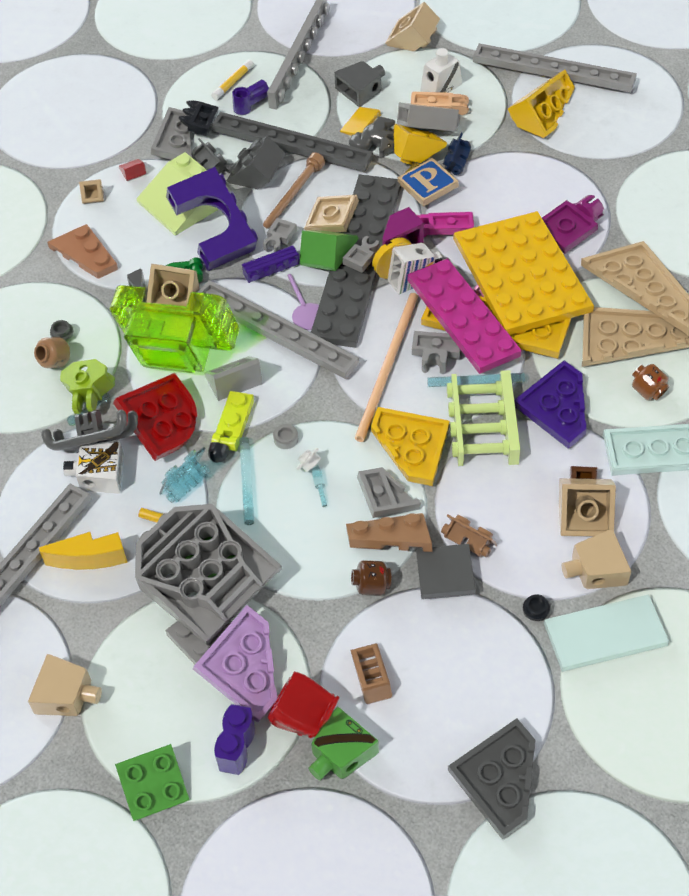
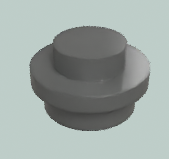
[50,320,74,341]

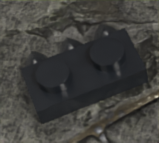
[179,100,219,136]

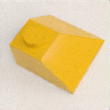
[394,124,447,165]

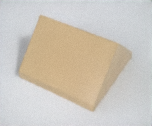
[146,264,200,317]

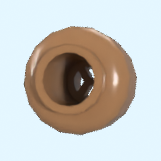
[34,337,70,368]

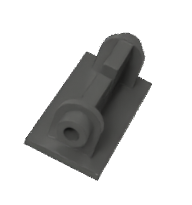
[193,138,230,174]

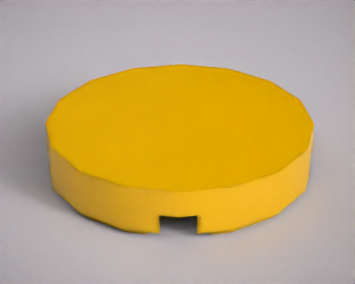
[372,238,411,279]

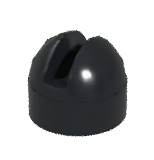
[208,442,229,463]

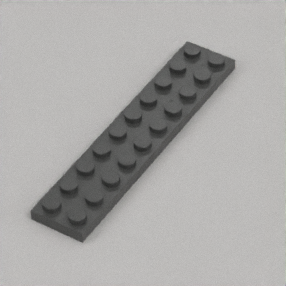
[311,174,401,348]

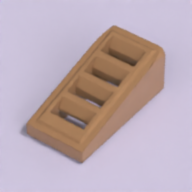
[350,643,392,704]

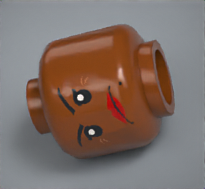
[632,364,670,400]

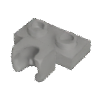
[412,331,460,374]

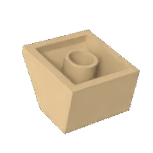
[385,2,440,51]
[559,478,616,536]

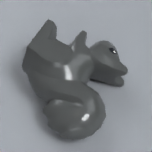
[349,116,395,158]

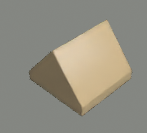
[79,179,104,204]

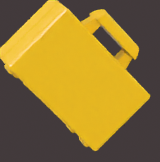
[340,107,381,136]

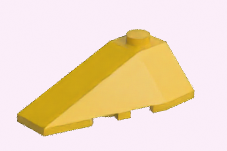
[508,70,575,138]

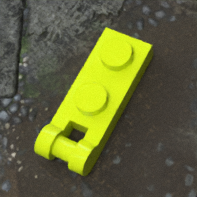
[211,391,254,451]

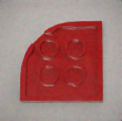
[113,373,197,461]

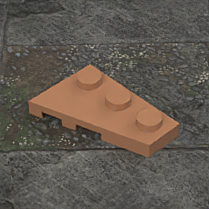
[47,224,118,279]

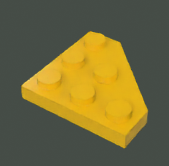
[371,407,450,486]

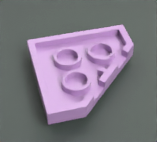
[193,605,277,723]

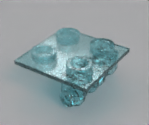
[159,447,210,503]

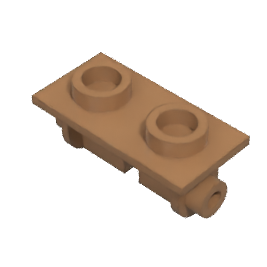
[441,514,497,557]

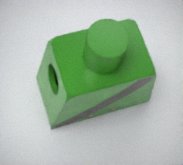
[308,706,379,781]

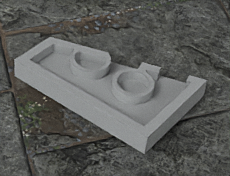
[151,107,192,160]

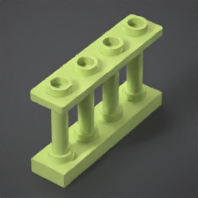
[447,370,520,466]

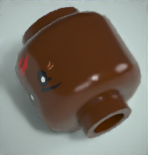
[351,560,392,596]

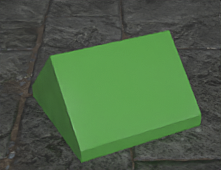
[299,230,359,271]

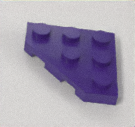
[514,360,586,449]

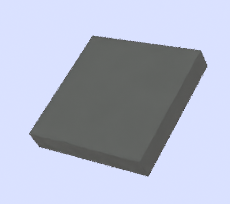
[416,544,475,599]

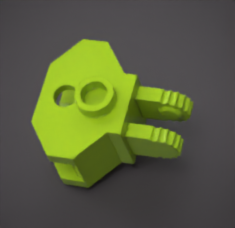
[60,359,115,414]

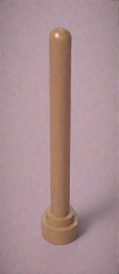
[263,152,325,229]

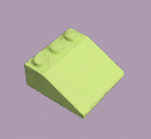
[136,152,219,236]

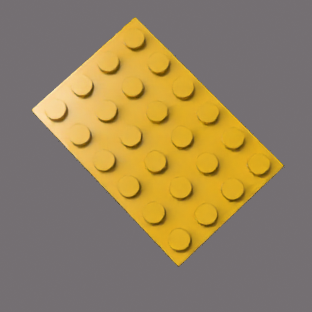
[453,211,594,335]

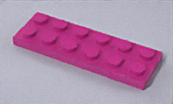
[407,258,522,374]

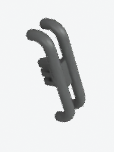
[41,410,138,451]

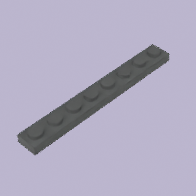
[211,112,373,172]

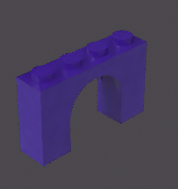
[166,167,258,271]

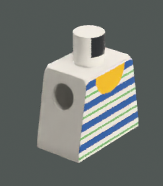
[388,243,442,295]

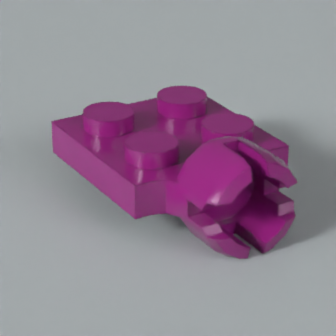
[542,195,604,254]

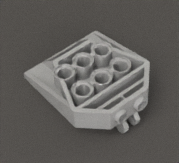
[135,504,282,645]

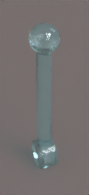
[67,393,110,426]

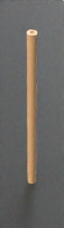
[355,293,418,442]

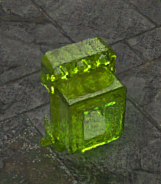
[109,285,240,373]

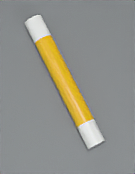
[211,60,254,100]

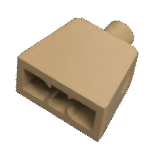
[561,529,631,589]
[28,654,102,716]

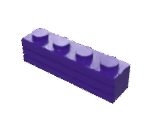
[242,245,300,283]

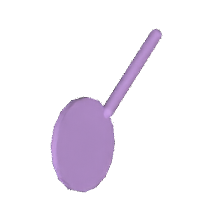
[287,274,319,330]

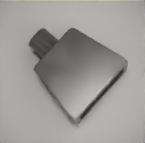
[334,61,385,107]

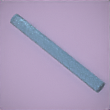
[427,373,525,387]
[239,437,254,526]

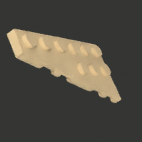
[581,241,689,336]
[582,307,689,367]

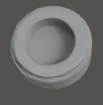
[273,424,298,449]

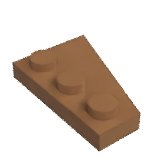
[346,513,432,552]

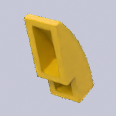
[39,532,128,570]

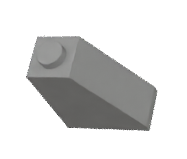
[397,102,460,131]

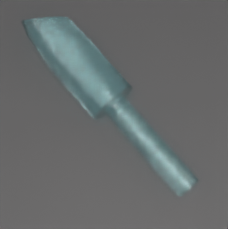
[311,465,327,507]

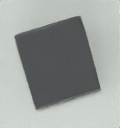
[127,268,145,304]

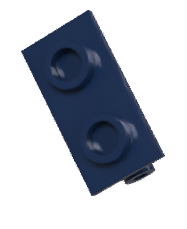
[442,132,471,175]

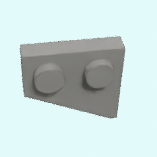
[357,467,421,518]

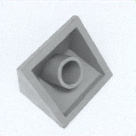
[204,356,262,401]

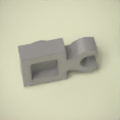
[263,218,297,252]
[343,236,379,273]

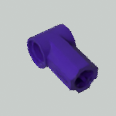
[232,80,269,115]

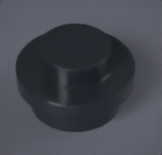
[523,594,550,621]

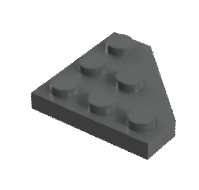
[448,718,535,840]

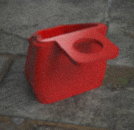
[268,671,340,738]

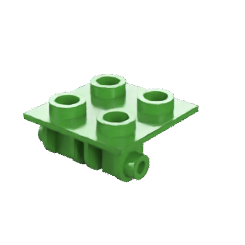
[115,744,190,821]

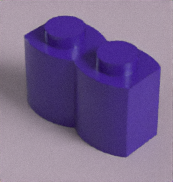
[214,704,255,775]

